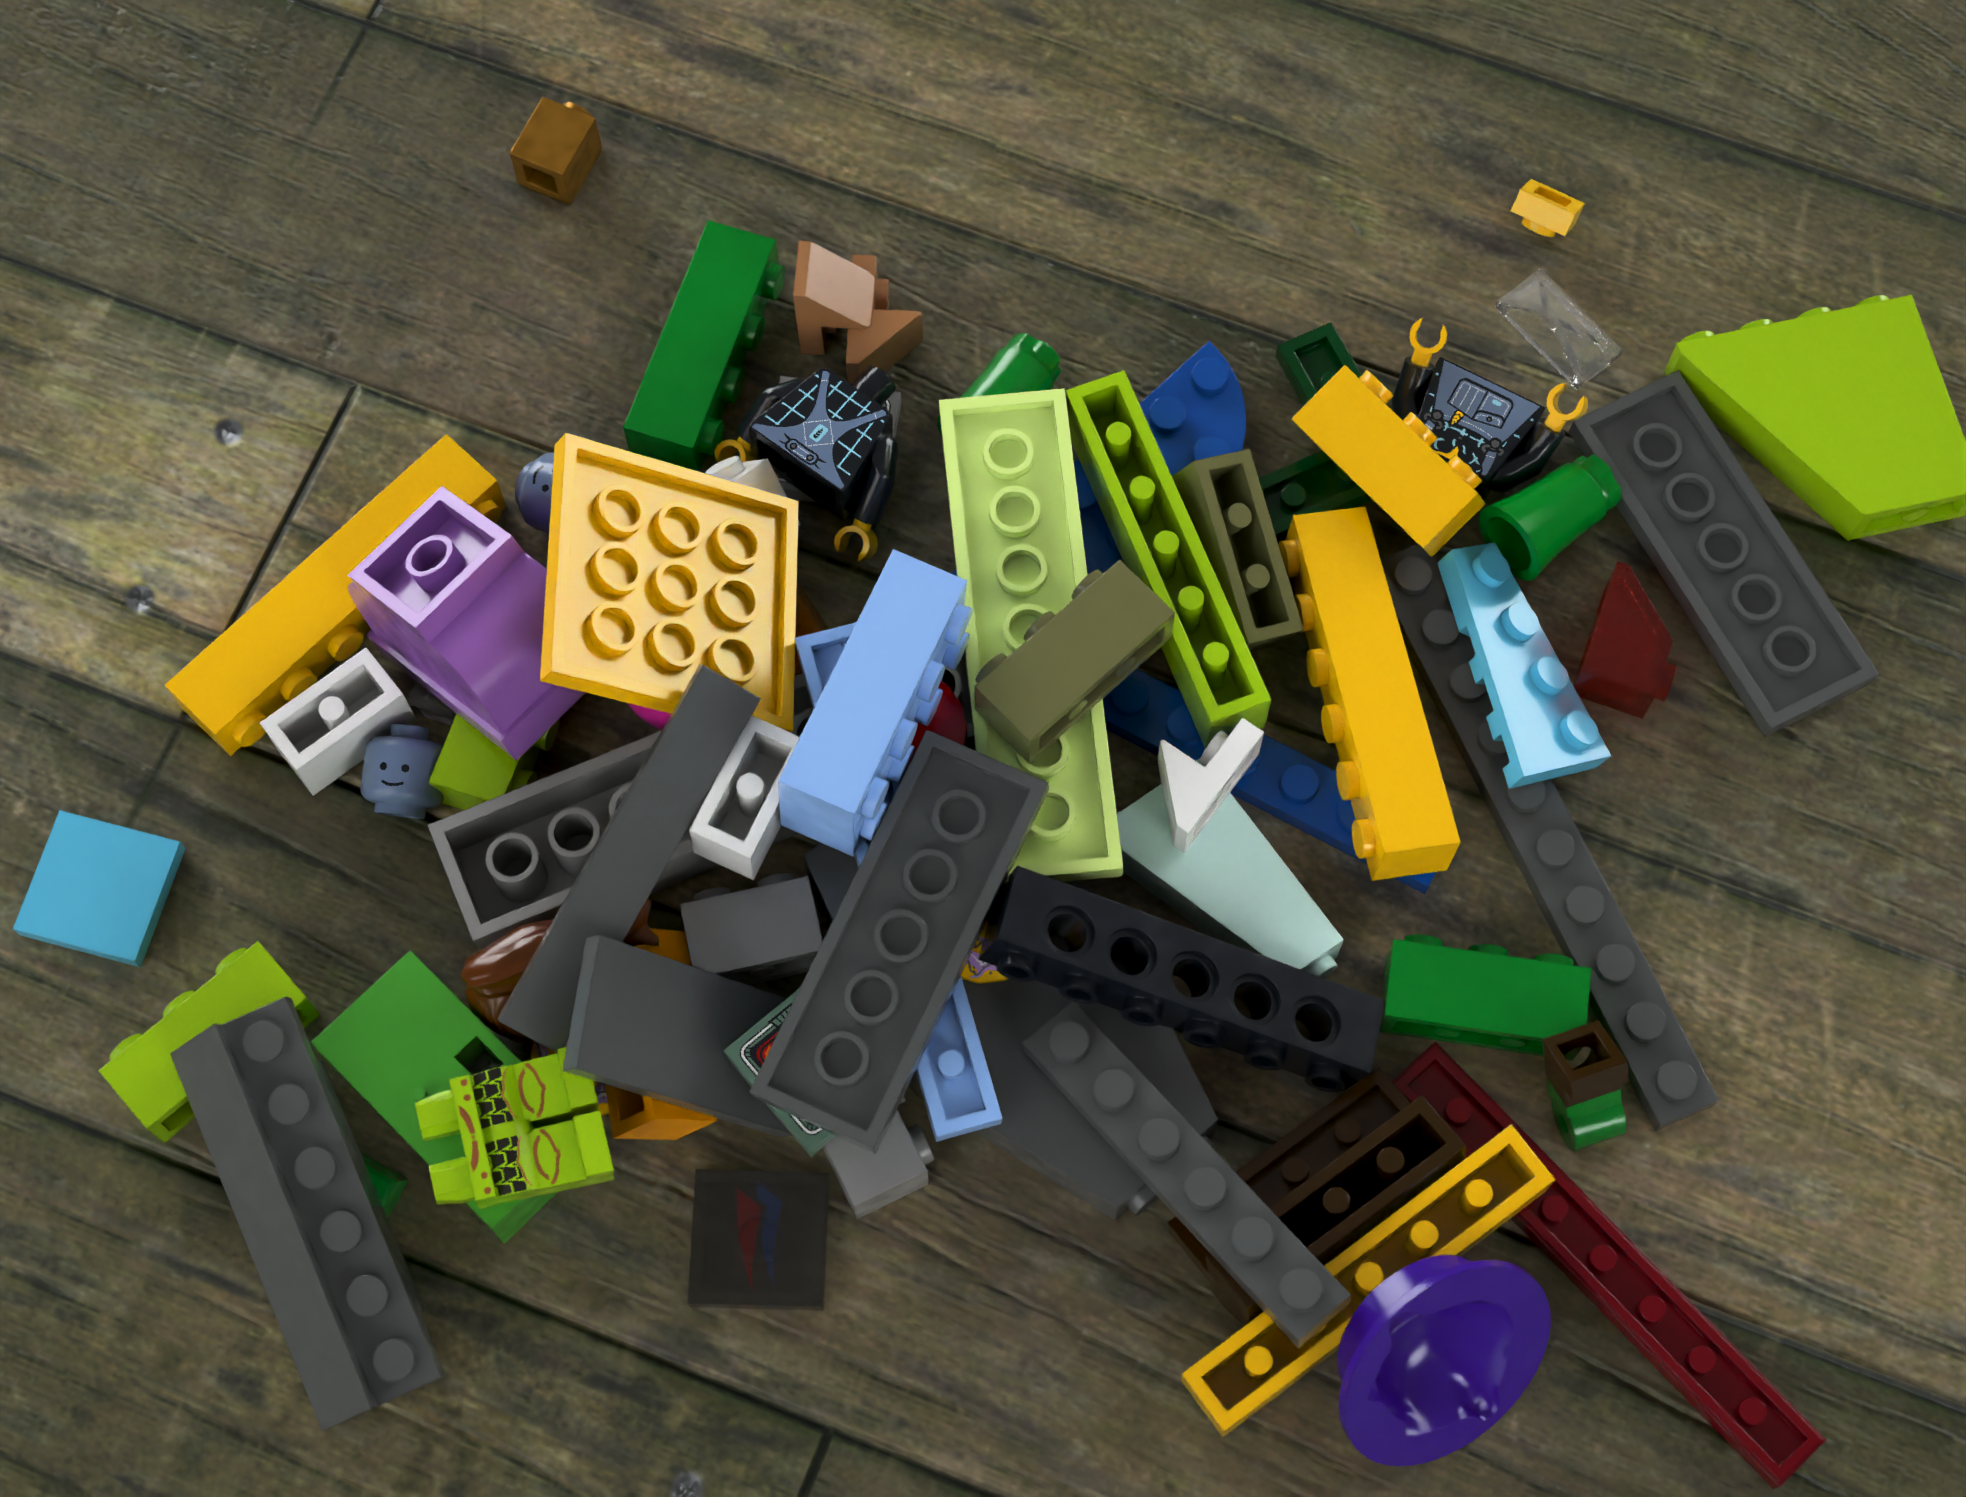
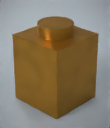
[509,97,603,205]

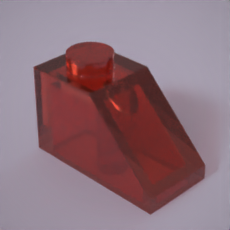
[1573,561,1677,719]

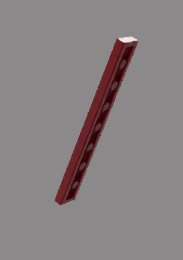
[1392,1041,1826,1490]

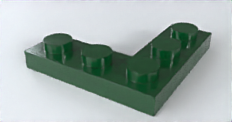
[1259,322,1372,542]

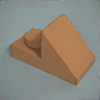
[793,241,875,355]
[846,255,923,384]

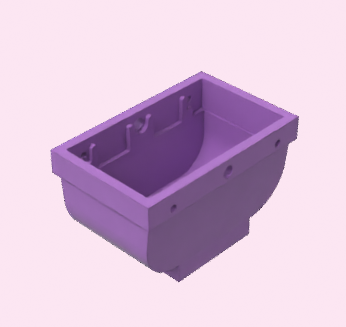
[348,486,586,761]

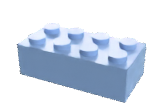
[778,549,973,857]

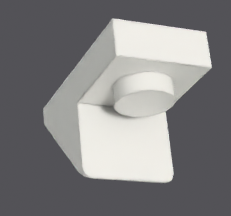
[1157,717,1264,853]

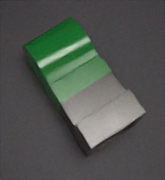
[1542,1020,1628,1152]

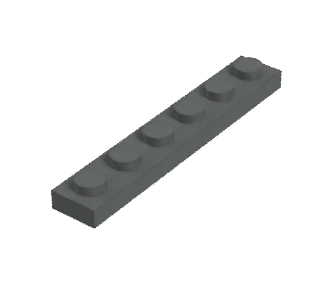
[1022,1001,1351,1349]

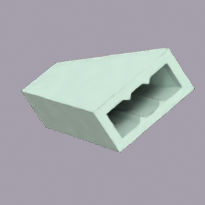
[1117,758,1344,979]

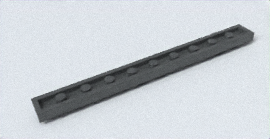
[1381,544,1720,1131]

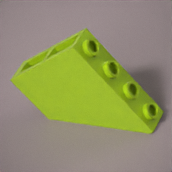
[1664,295,1966,541]

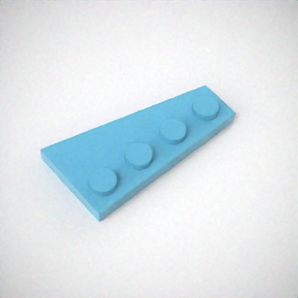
[1437,542,1611,789]

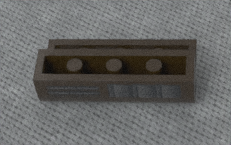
[1167,1067,1466,1325]

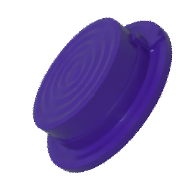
[1337,1255,1551,1466]

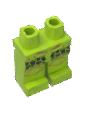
[415,1047,614,1209]

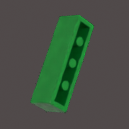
[623,220,785,472]

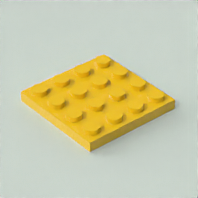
[540,433,799,733]

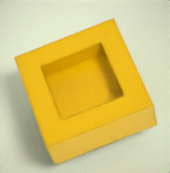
[1511,179,1585,237]

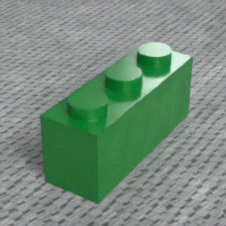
[1379,934,1592,1061]

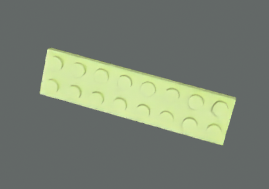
[939,388,1123,882]

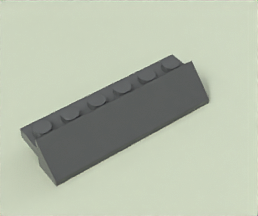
[170,997,446,1431]

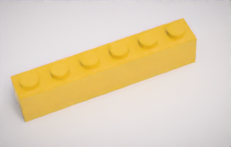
[165,434,507,756]
[1278,506,1461,881]
[1181,1124,1555,1437]

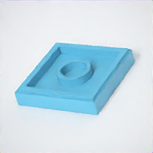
[13,810,186,967]

